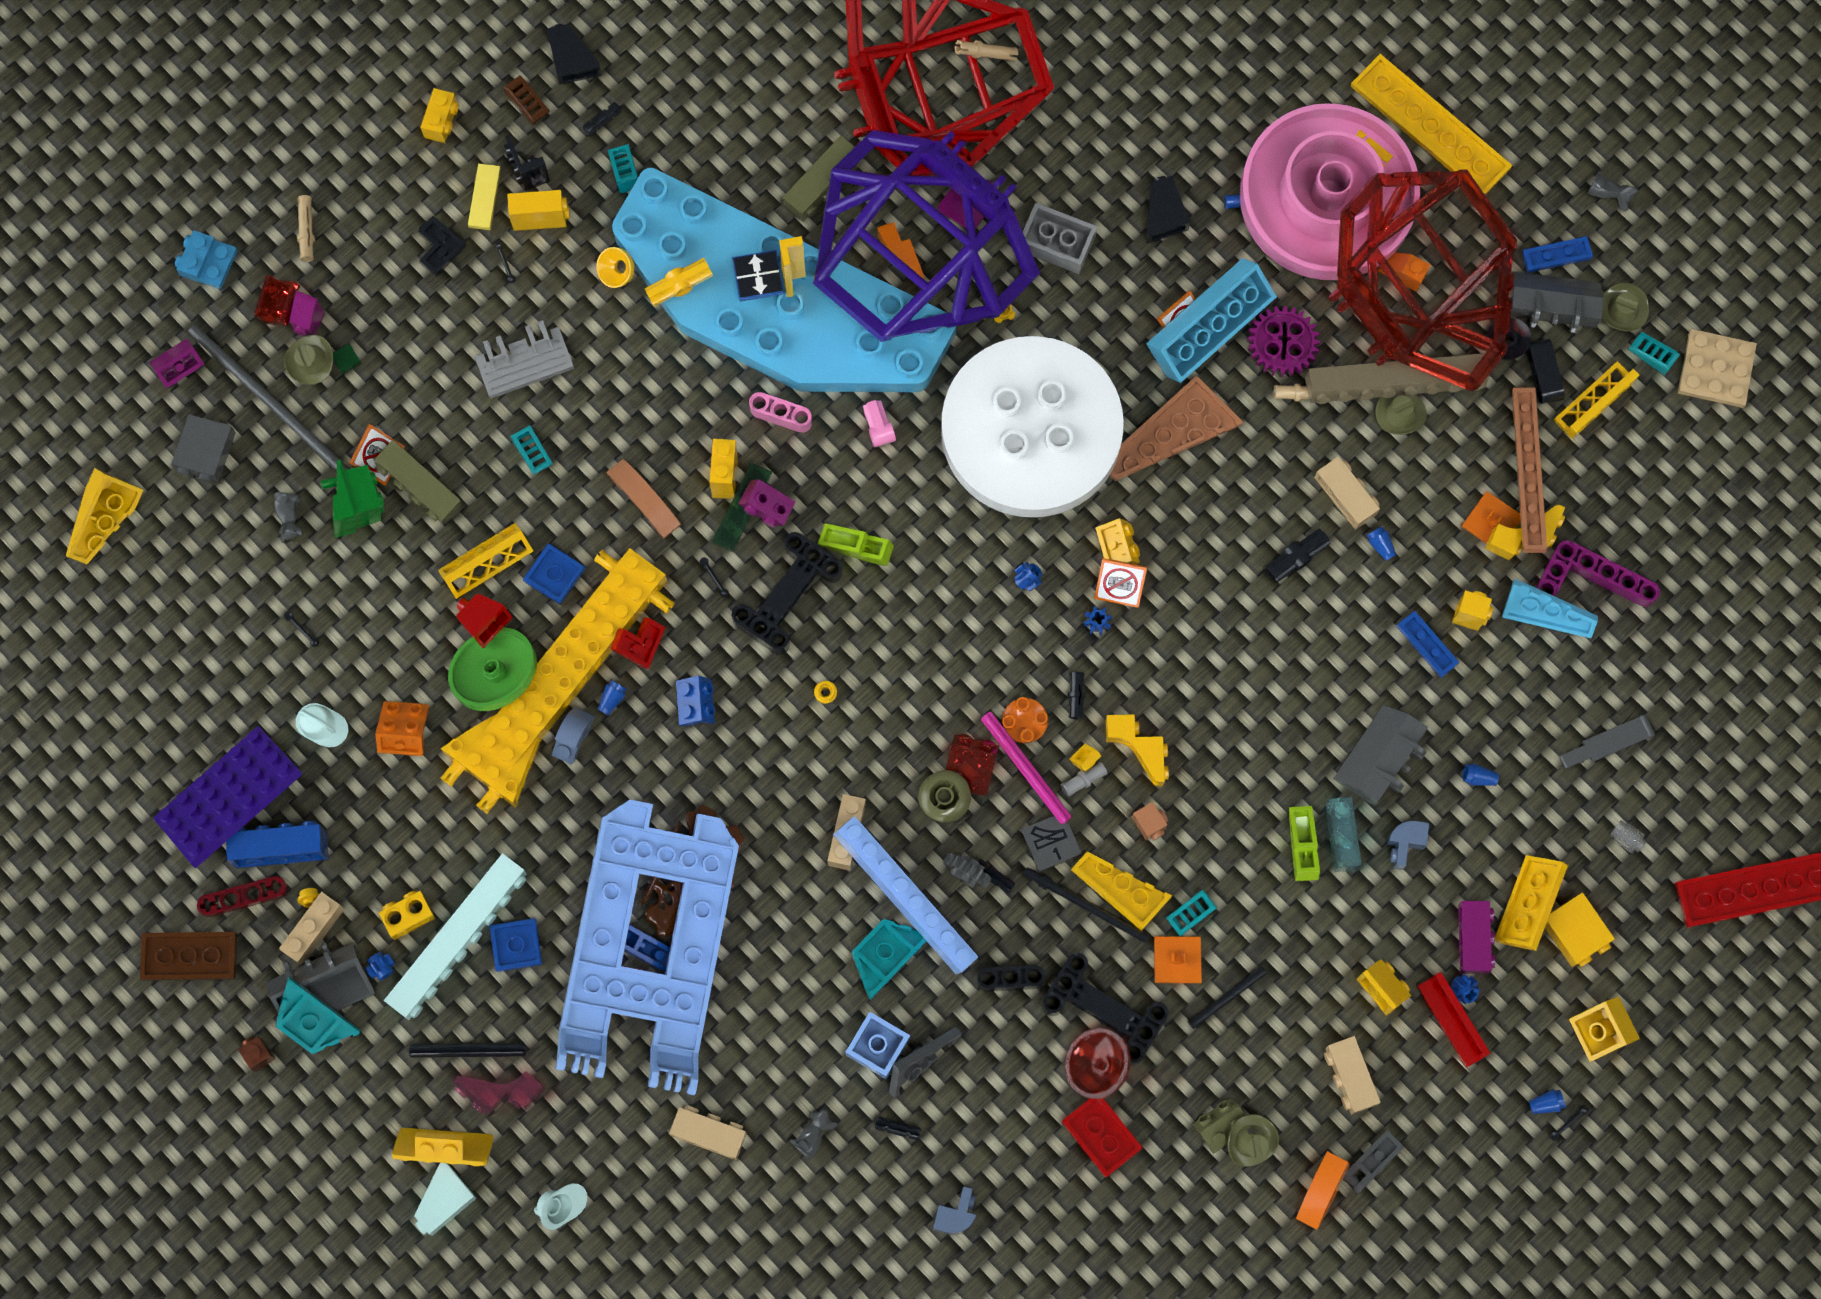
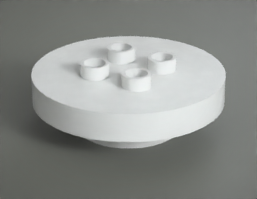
[941,336,1124,517]

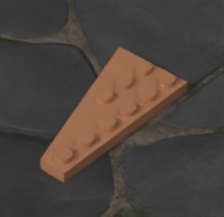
[1109,375,1244,481]

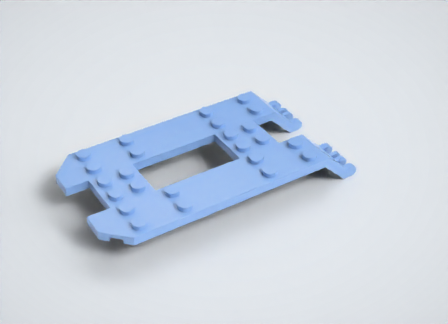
[555,800,739,1095]

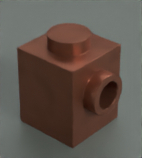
[238,1036,275,1072]

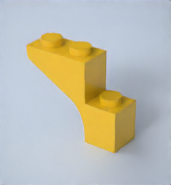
[1484,505,1565,560]
[1106,715,1169,786]

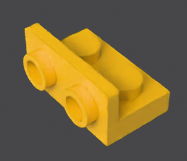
[1095,518,1140,564]

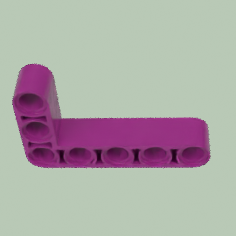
[1536,540,1660,607]

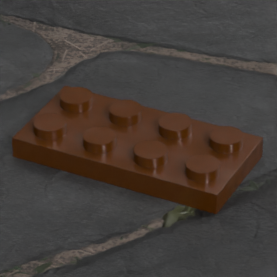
[140,932,237,981]

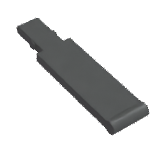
[1559,714,1655,769]

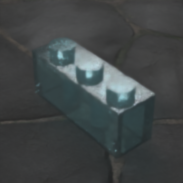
[1326,797,1362,872]

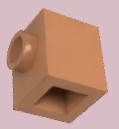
[1132,802,1168,841]

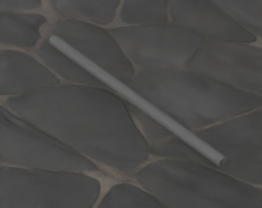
[188,324,350,471]

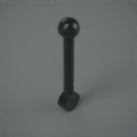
[495,241,516,283]
[700,557,729,597]
[284,611,319,647]
[1549,1105,1589,1141]

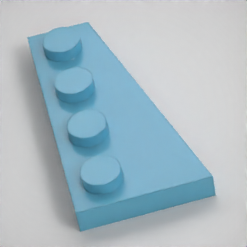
[1502,578,1598,638]

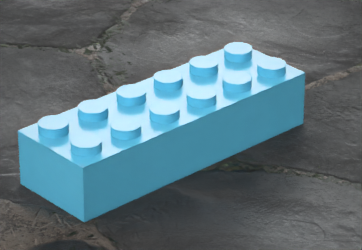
[1146,258,1277,383]

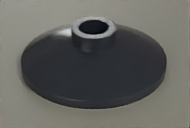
[1486,317,1531,360]

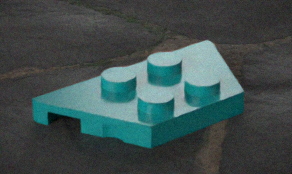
[851,919,927,1000]
[275,976,360,1054]

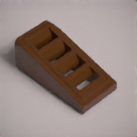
[504,75,550,125]

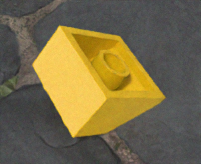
[1356,959,1411,1016]
[1569,996,1640,1062]

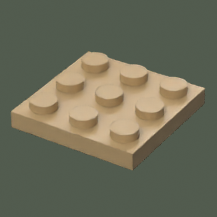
[1677,329,1757,408]

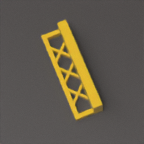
[779,236,806,297]
[1553,361,1639,439]
[438,523,533,599]

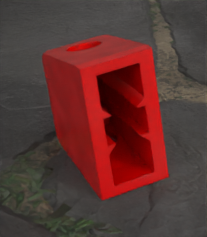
[456,594,513,649]

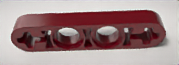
[197,876,288,917]

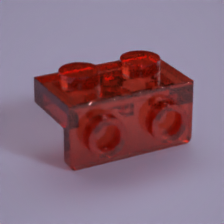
[254,275,300,326]

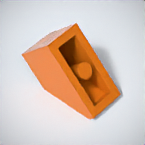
[1378,252,1431,292]

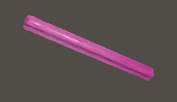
[981,712,1071,825]

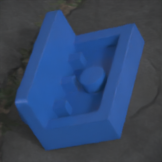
[676,676,715,727]

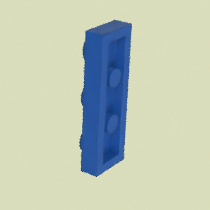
[1522,236,1593,273]
[1396,611,1460,678]

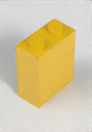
[507,190,570,231]
[709,439,738,499]
[1545,892,1615,967]

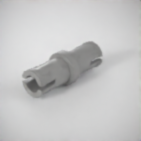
[1061,762,1107,797]

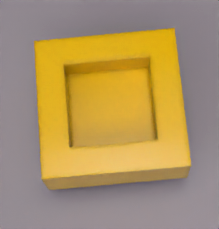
[1069,743,1101,772]

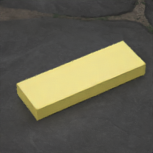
[468,164,501,230]

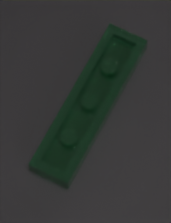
[712,462,772,552]

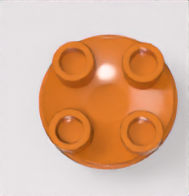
[1002,697,1048,743]

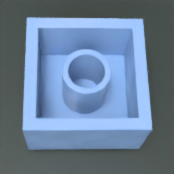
[845,1012,910,1079]

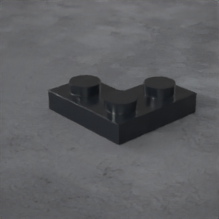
[418,216,466,277]

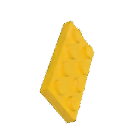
[1495,855,1568,951]

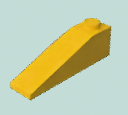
[66,468,144,564]

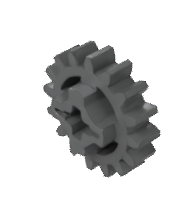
[943,853,991,889]

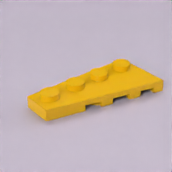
[1071,852,1172,931]

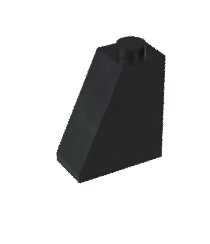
[547,24,602,85]
[1146,176,1190,244]

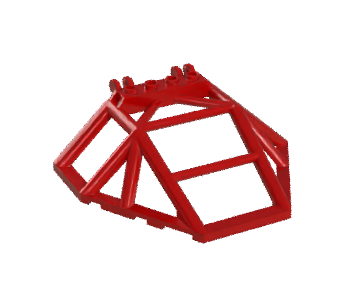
[834,0,1054,176]

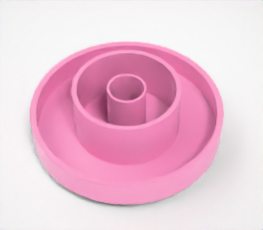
[1240,104,1420,280]

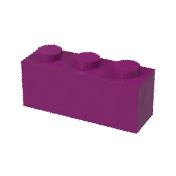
[1458,901,1495,974]

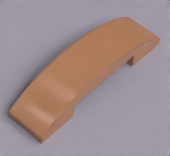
[606,459,681,539]

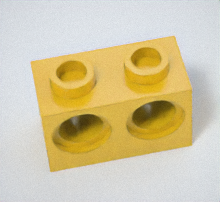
[378,891,436,941]

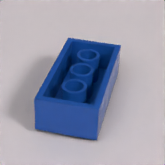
[226,821,329,868]

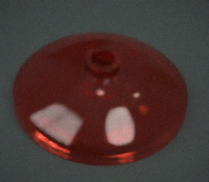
[1065,1028,1130,1099]

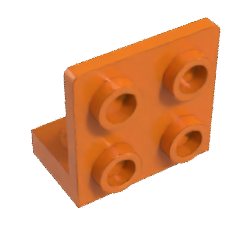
[375,701,429,756]

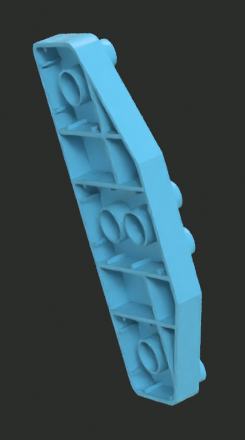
[612,168,956,392]

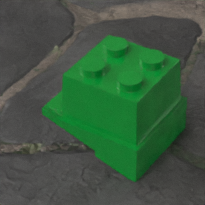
[320,460,384,538]

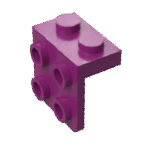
[938,180,994,230]

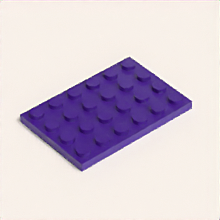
[153,726,302,868]

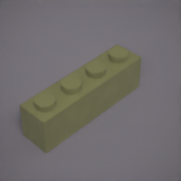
[782,136,861,222]
[374,440,461,523]

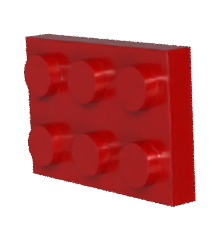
[1061,1092,1143,1178]

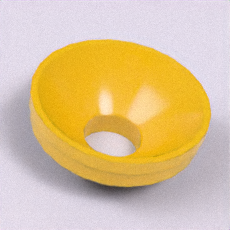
[596,247,634,288]

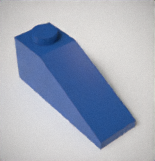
[624,925,670,972]

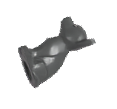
[1587,171,1638,211]
[274,492,303,543]
[790,1110,838,1161]

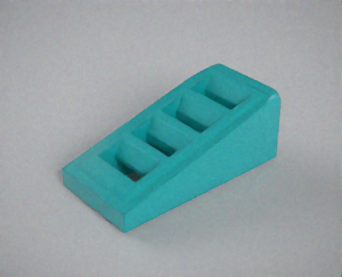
[608,144,638,193]
[1628,332,1680,376]
[510,425,553,475]
[1166,889,1218,936]

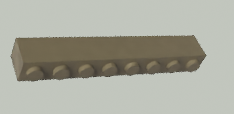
[1305,354,1490,404]

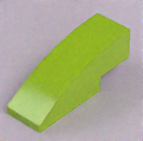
[818,523,894,566]
[1289,806,1320,881]

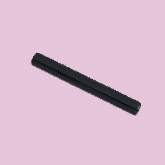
[409,1043,526,1058]

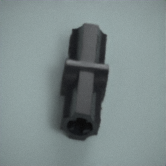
[1264,528,1331,583]

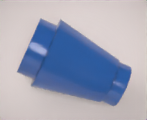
[1367,526,1397,561]
[597,680,627,716]
[1462,763,1499,786]
[1529,1089,1566,1114]

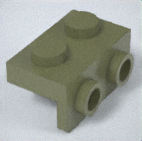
[1193,1098,1245,1154]

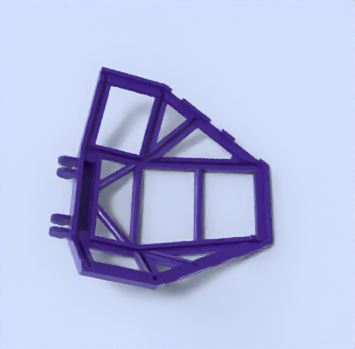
[813,130,1040,342]

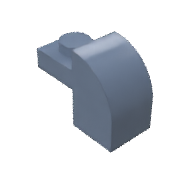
[552,707,595,765]
[1387,821,1429,870]
[933,1187,976,1234]

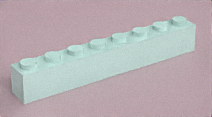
[384,853,527,1020]

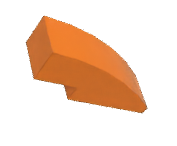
[877,222,925,280]
[1296,1151,1350,1230]

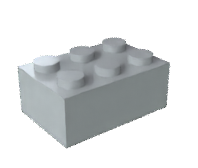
[1023,202,1097,274]

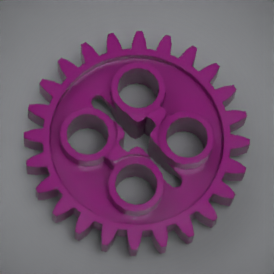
[1247,306,1320,377]

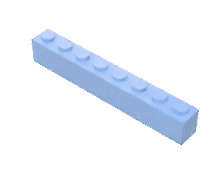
[833,816,978,974]

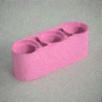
[749,392,812,433]

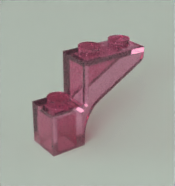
[453,1071,545,1115]

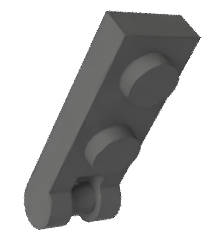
[1343,1130,1404,1194]

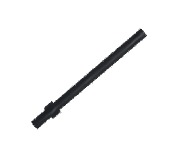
[1023,867,1149,943]

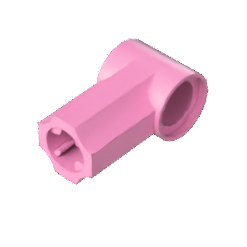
[863,400,896,448]

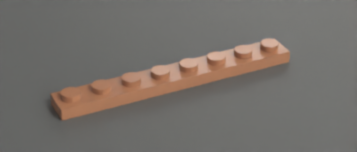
[1512,388,1547,553]

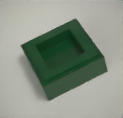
[333,343,361,375]

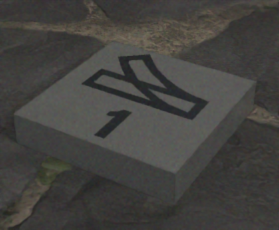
[1021,816,1082,873]

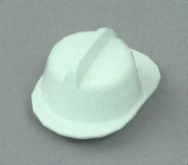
[296,703,348,748]
[534,1183,587,1230]

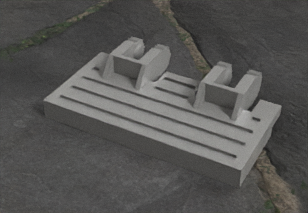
[475,320,574,399]

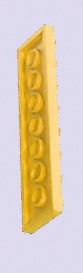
[1350,54,1512,198]

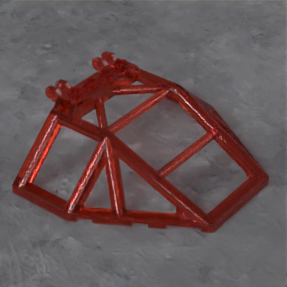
[1328,169,1517,391]

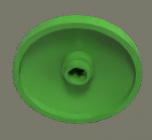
[448,627,537,711]

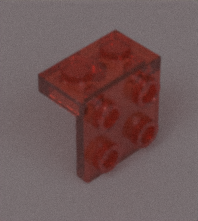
[946,734,999,796]

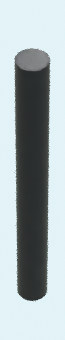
[1188,966,1267,1029]

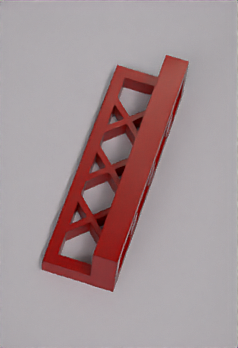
[1417,972,1490,1068]

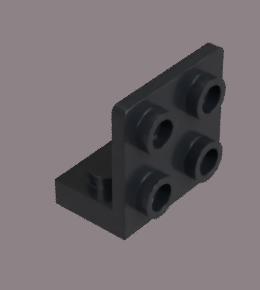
[503,135,550,191]

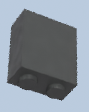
[171,414,236,483]

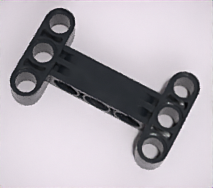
[731,532,842,655]
[1042,953,1169,1066]

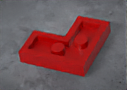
[610,617,666,669]

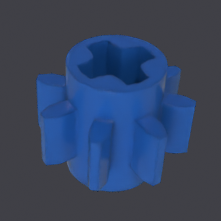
[1014,562,1042,591]
[1084,606,1112,636]
[365,952,396,981]
[1451,974,1480,1005]

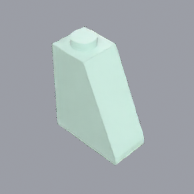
[414,1163,476,1236]

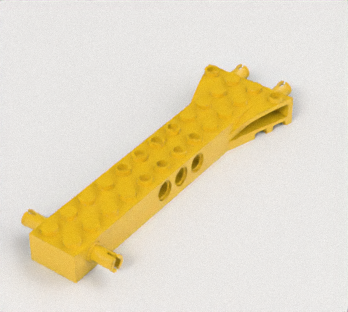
[440,548,675,814]

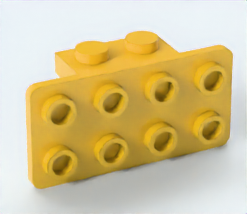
[392,1128,494,1166]

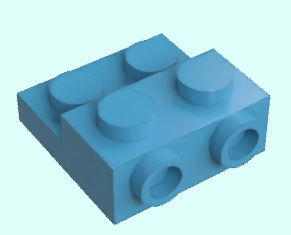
[175,230,238,290]

